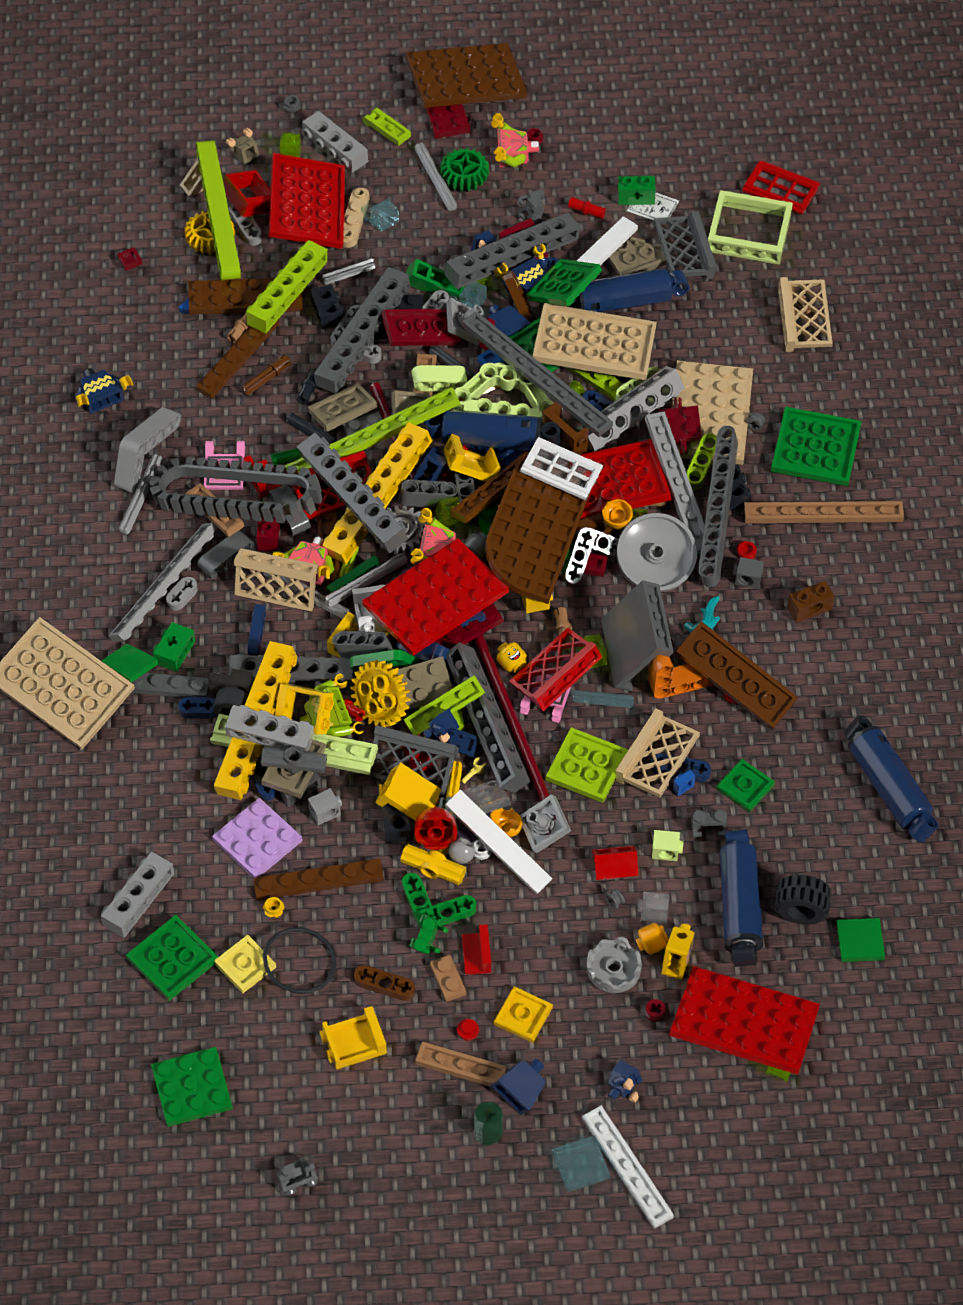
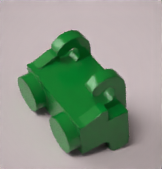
[409,913,449,954]

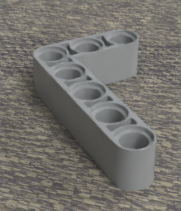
[114,407,182,493]

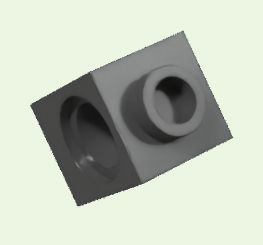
[733,557,764,589]

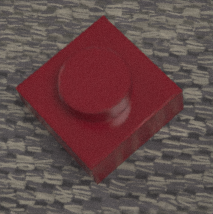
[117,247,143,271]
[584,554,608,577]

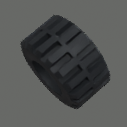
[775,875,831,925]

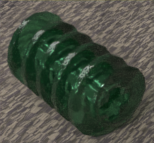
[474,1101,503,1145]

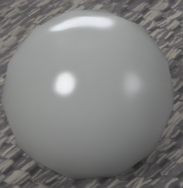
[448,837,475,864]

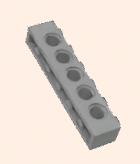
[576,366,685,451]

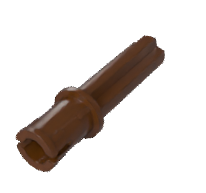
[242,354,292,395]

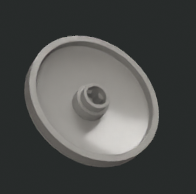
[617,513,697,592]

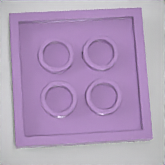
[212,798,302,878]

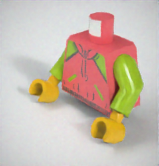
[491,113,539,168]
[411,508,467,564]
[273,537,334,586]

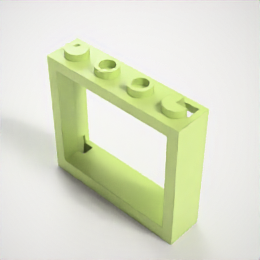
[708,190,793,265]

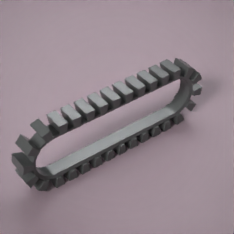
[149,457,322,523]

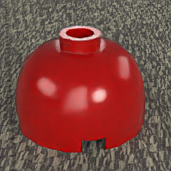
[414,807,457,850]

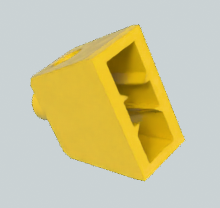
[661,924,694,980]

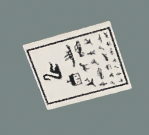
[627,192,679,225]

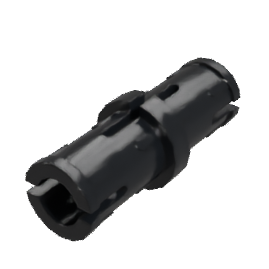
[296,367,317,404]

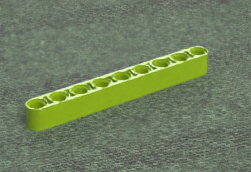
[196,140,241,280]

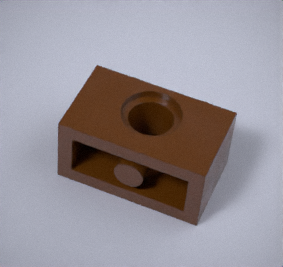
[787,581,835,623]

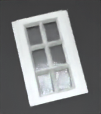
[520,437,603,500]

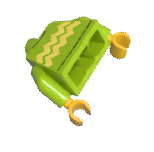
[300,674,364,737]

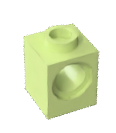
[652,830,683,861]

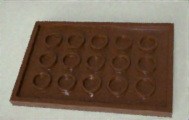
[405,43,527,108]

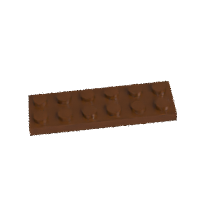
[188,278,303,315]
[675,621,798,730]

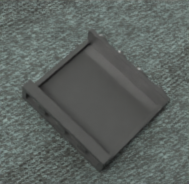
[601,580,674,691]

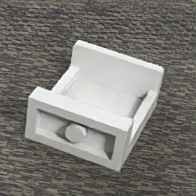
[352,585,388,632]

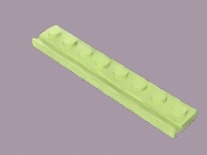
[210,714,378,775]

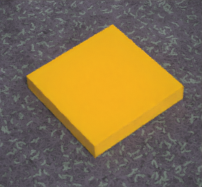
[494,986,553,1043]

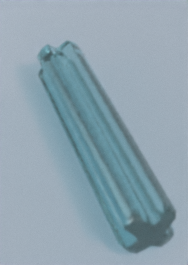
[573,690,634,708]

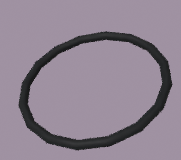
[263,927,337,994]

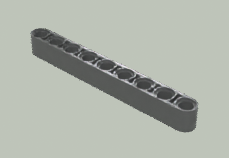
[699,425,738,587]

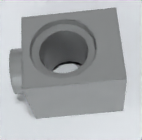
[308,788,342,825]

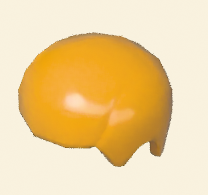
[602,499,633,529]
[490,806,523,837]

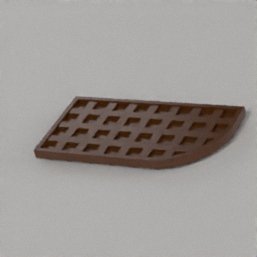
[485,456,591,604]

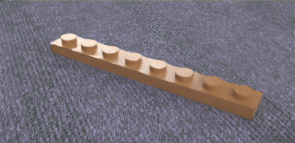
[744,501,904,523]

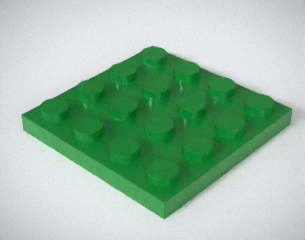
[771,406,862,486]

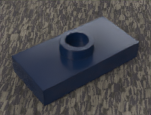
[436,729,480,757]

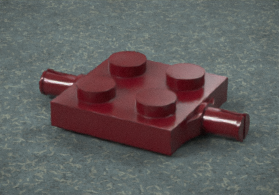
[659,397,702,455]

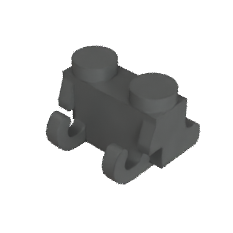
[518,190,544,226]
[692,809,727,838]
[276,1157,318,1196]

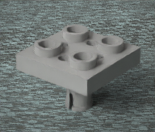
[446,298,484,345]
[521,794,571,853]

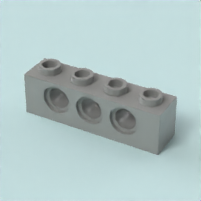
[302,111,368,173]
[225,705,314,752]
[101,852,174,938]

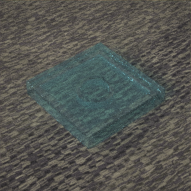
[552,1135,610,1192]

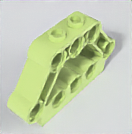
[453,363,554,417]

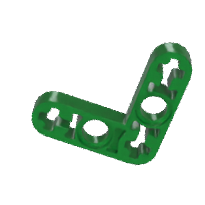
[350,650,423,671]
[402,873,477,929]

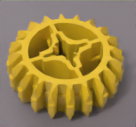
[184,211,235,255]

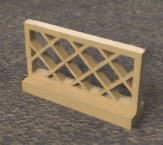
[778,277,832,352]
[234,548,318,611]
[616,709,700,798]

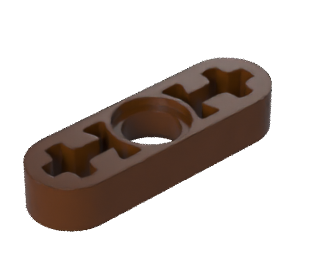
[503,271,535,323]
[354,965,415,1001]

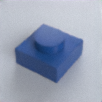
[477,349,504,366]
[673,770,696,797]

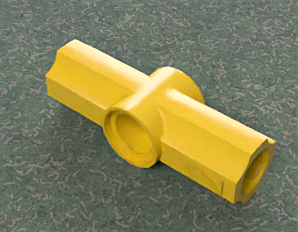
[400,844,466,885]

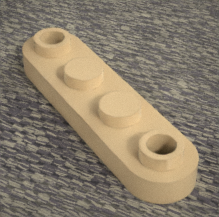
[343,188,370,248]

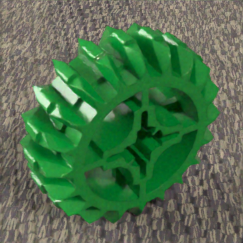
[440,147,489,192]

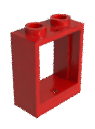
[223,170,271,217]

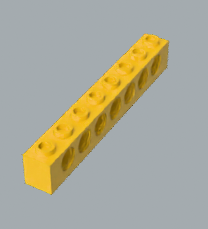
[322,422,432,564]
[214,641,297,800]

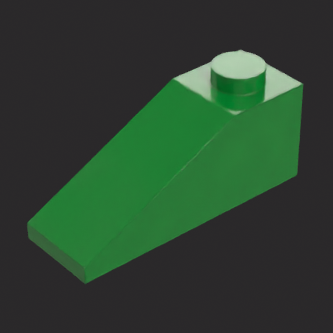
[406,259,465,298]

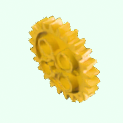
[350,660,411,727]

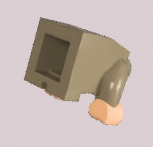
[226,128,259,164]

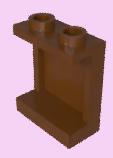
[542,401,589,455]

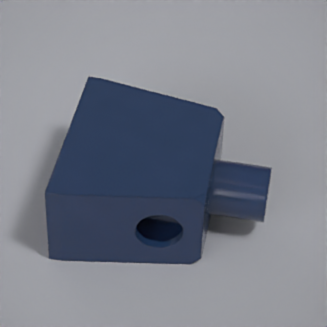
[488,305,531,337]
[413,447,447,481]
[490,1059,545,1115]

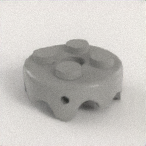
[587,937,642,993]

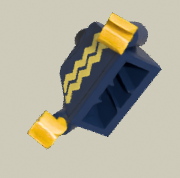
[494,244,550,301]
[76,368,134,414]

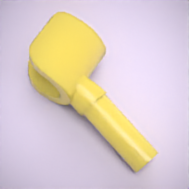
[461,758,486,784]

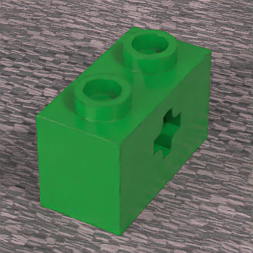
[618,176,656,205]
[152,622,195,672]

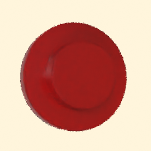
[457,1019,479,1041]

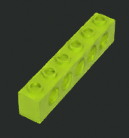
[246,240,328,333]

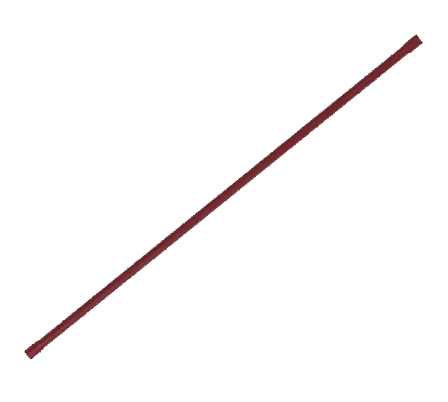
[369,382,556,821]

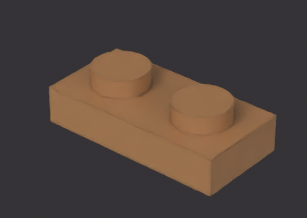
[430,955,466,1002]

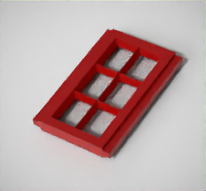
[742,160,820,215]

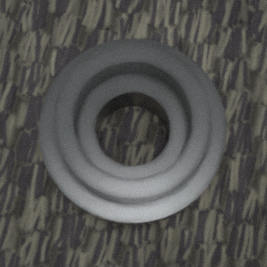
[283,95,301,112]

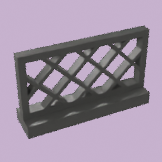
[654,211,717,279]
[364,725,459,796]

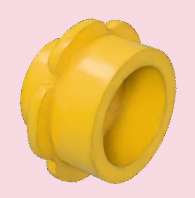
[263,897,285,918]

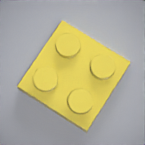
[214,935,276,994]

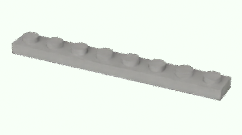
[645,412,705,554]
[109,522,217,642]

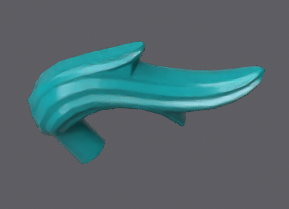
[684,596,720,633]

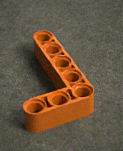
[648,654,714,699]

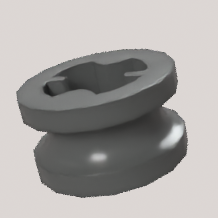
[746,412,765,431]
[604,888,625,910]

